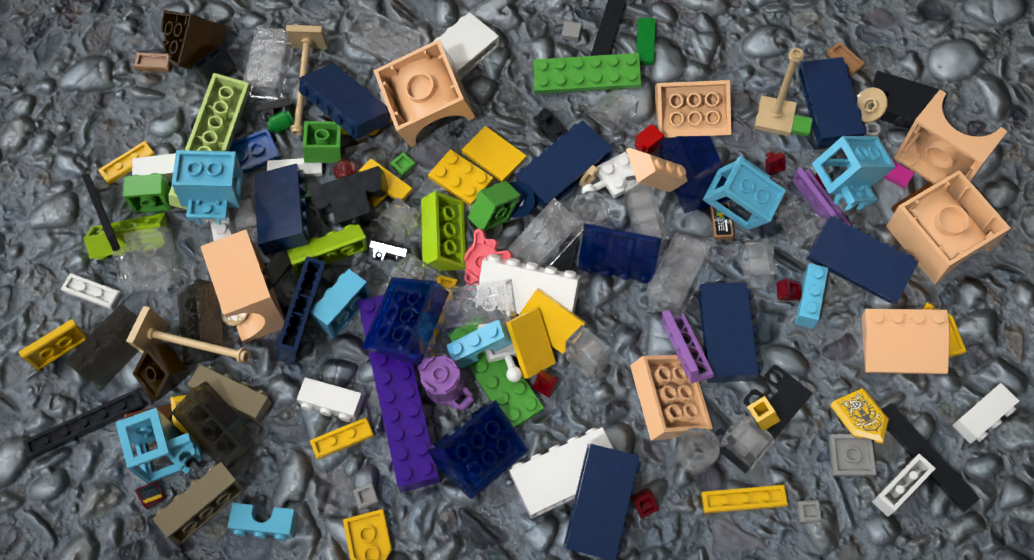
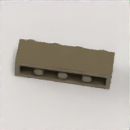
[187,365,272,424]

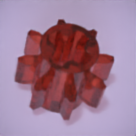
[333,159,356,179]

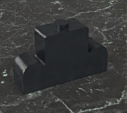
[870,70,948,129]
[309,166,388,228]

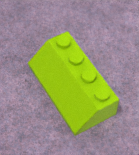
[421,191,466,271]
[84,212,168,260]
[287,224,368,276]

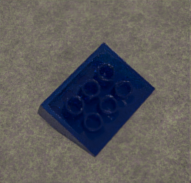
[658,136,731,213]
[578,223,662,284]
[362,277,449,365]
[427,400,529,499]

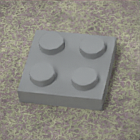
[828,434,876,477]

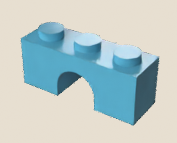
[794,263,828,329]
[447,319,512,368]
[227,503,298,541]

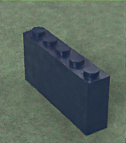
[797,57,866,148]
[299,63,391,140]
[516,120,613,212]
[254,163,311,256]
[805,216,918,304]
[275,256,325,365]
[698,282,761,383]
[563,444,641,560]

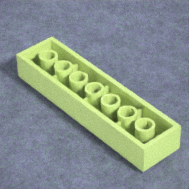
[169,73,249,210]

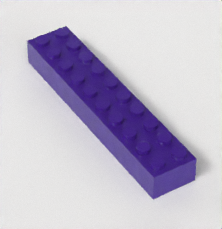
[358,292,441,493]

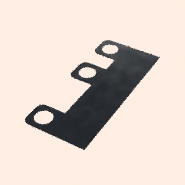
[709,365,813,474]

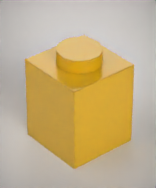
[747,396,780,431]

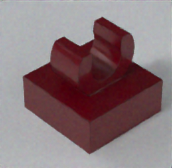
[765,151,786,176]
[532,370,558,398]

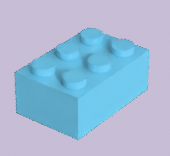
[310,269,372,339]

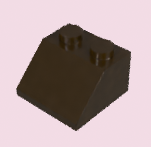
[133,342,188,401]

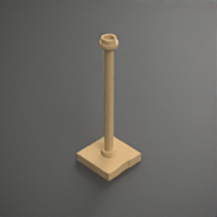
[286,25,328,136]
[754,48,804,136]
[126,306,250,363]

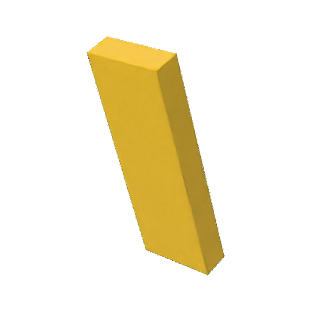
[98,141,156,185]
[359,159,413,204]
[310,417,374,460]

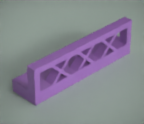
[792,168,851,226]
[662,310,714,384]

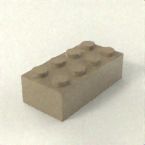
[152,462,245,546]

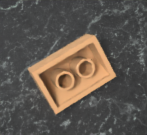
[626,148,688,192]

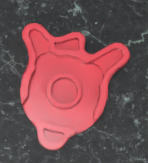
[464,229,513,284]

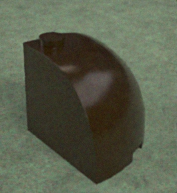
[161,10,227,70]

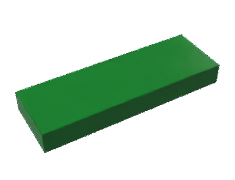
[636,18,655,65]

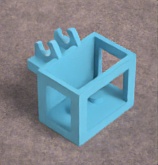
[812,136,896,211]
[172,150,243,225]
[703,156,786,230]
[115,408,202,484]

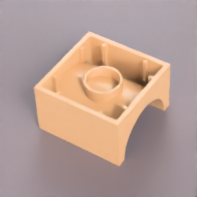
[374,39,475,147]
[894,90,1007,185]
[886,170,1011,285]
[200,230,285,344]

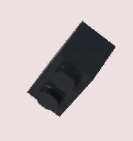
[191,46,236,86]

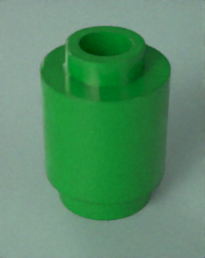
[266,111,294,134]

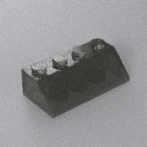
[177,279,225,365]
[64,304,139,392]
[171,381,260,470]

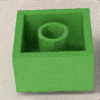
[302,121,342,163]
[123,173,172,214]
[468,181,521,231]

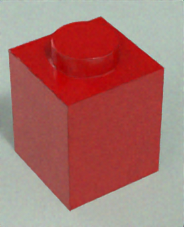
[634,124,664,154]

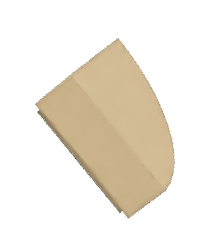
[579,165,597,187]

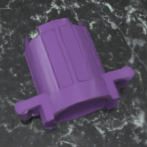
[415,356,474,411]

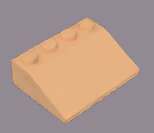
[655,80,731,138]
[861,309,949,374]
[630,355,713,441]

